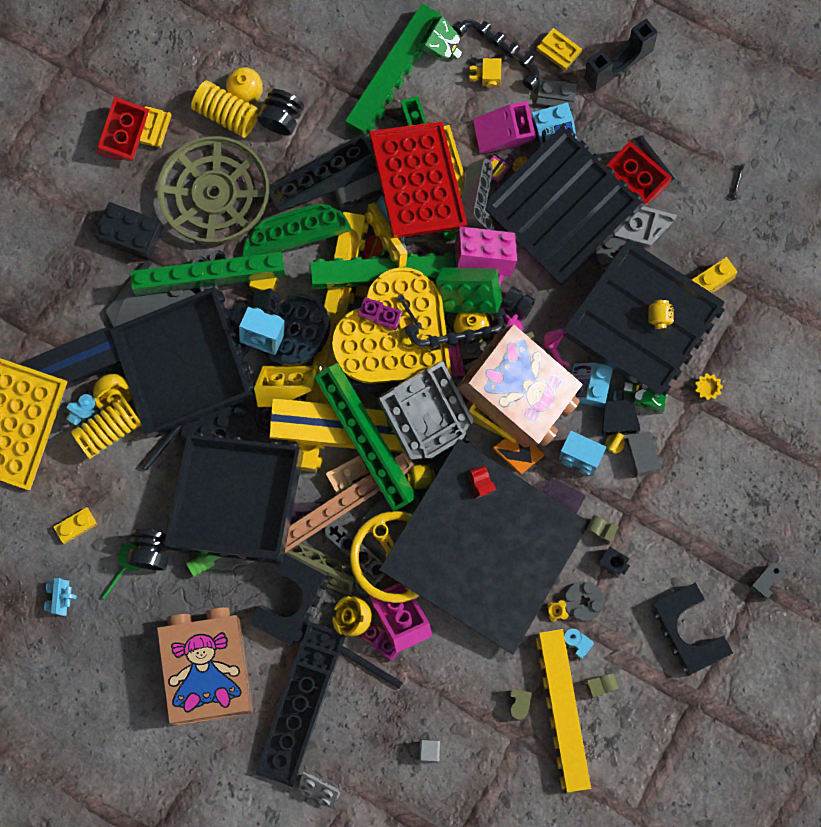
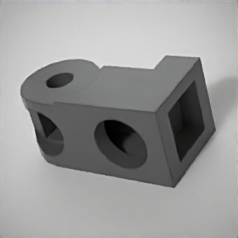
[749,562,785,601]

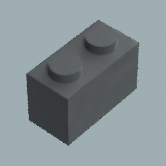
[626,432,663,478]

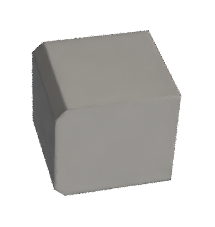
[419,740,440,762]

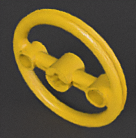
[350,511,419,603]

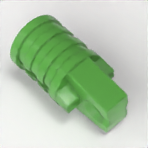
[186,555,220,577]

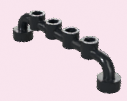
[452,19,539,91]
[402,308,507,351]

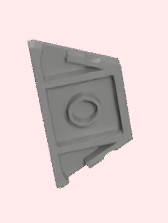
[613,206,677,247]

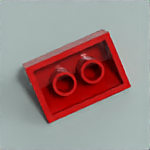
[95,97,150,161]
[605,141,672,205]

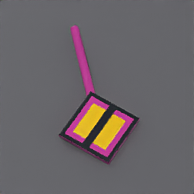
[489,153,512,190]

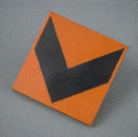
[493,438,545,475]

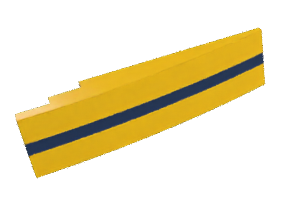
[269,399,404,453]

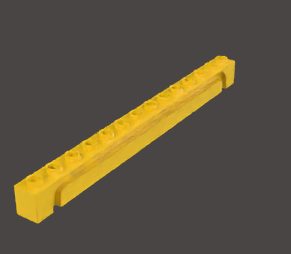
[297,212,369,473]

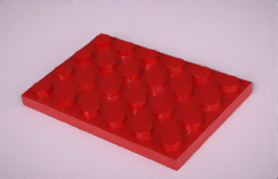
[369,122,467,238]

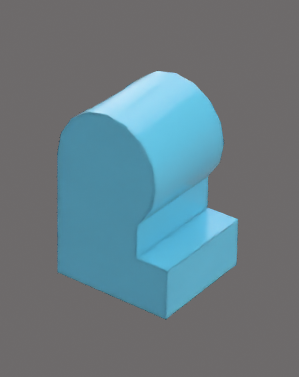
[564,629,594,660]

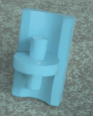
[66,394,98,425]
[44,578,77,616]

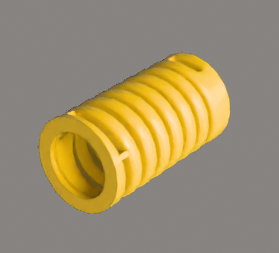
[191,80,260,138]
[70,396,141,459]

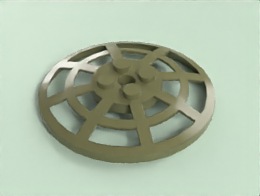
[157,136,269,244]

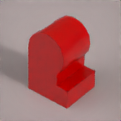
[468,465,496,498]

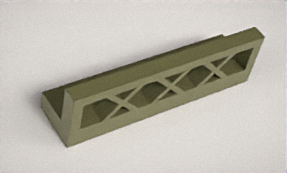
[286,543,361,596]

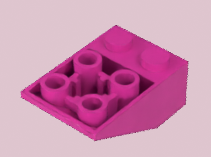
[473,101,535,154]

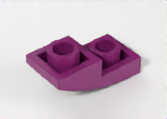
[358,297,402,330]
[359,621,399,662]

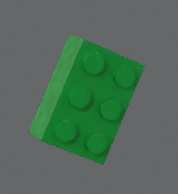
[436,268,502,313]

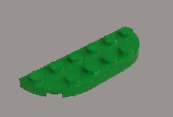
[243,204,352,257]

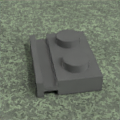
[536,79,577,111]

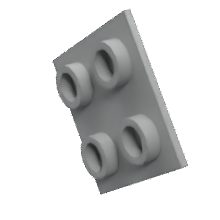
[298,772,341,808]

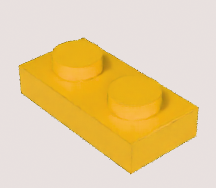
[54,507,98,544]

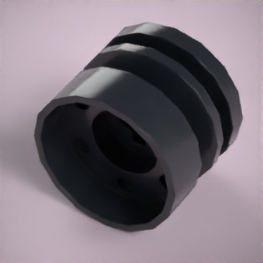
[256,88,305,136]
[126,529,169,571]

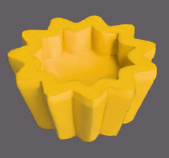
[695,373,723,400]

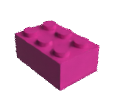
[455,227,517,276]

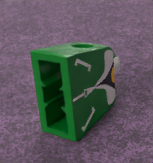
[416,16,462,60]
[623,382,667,414]

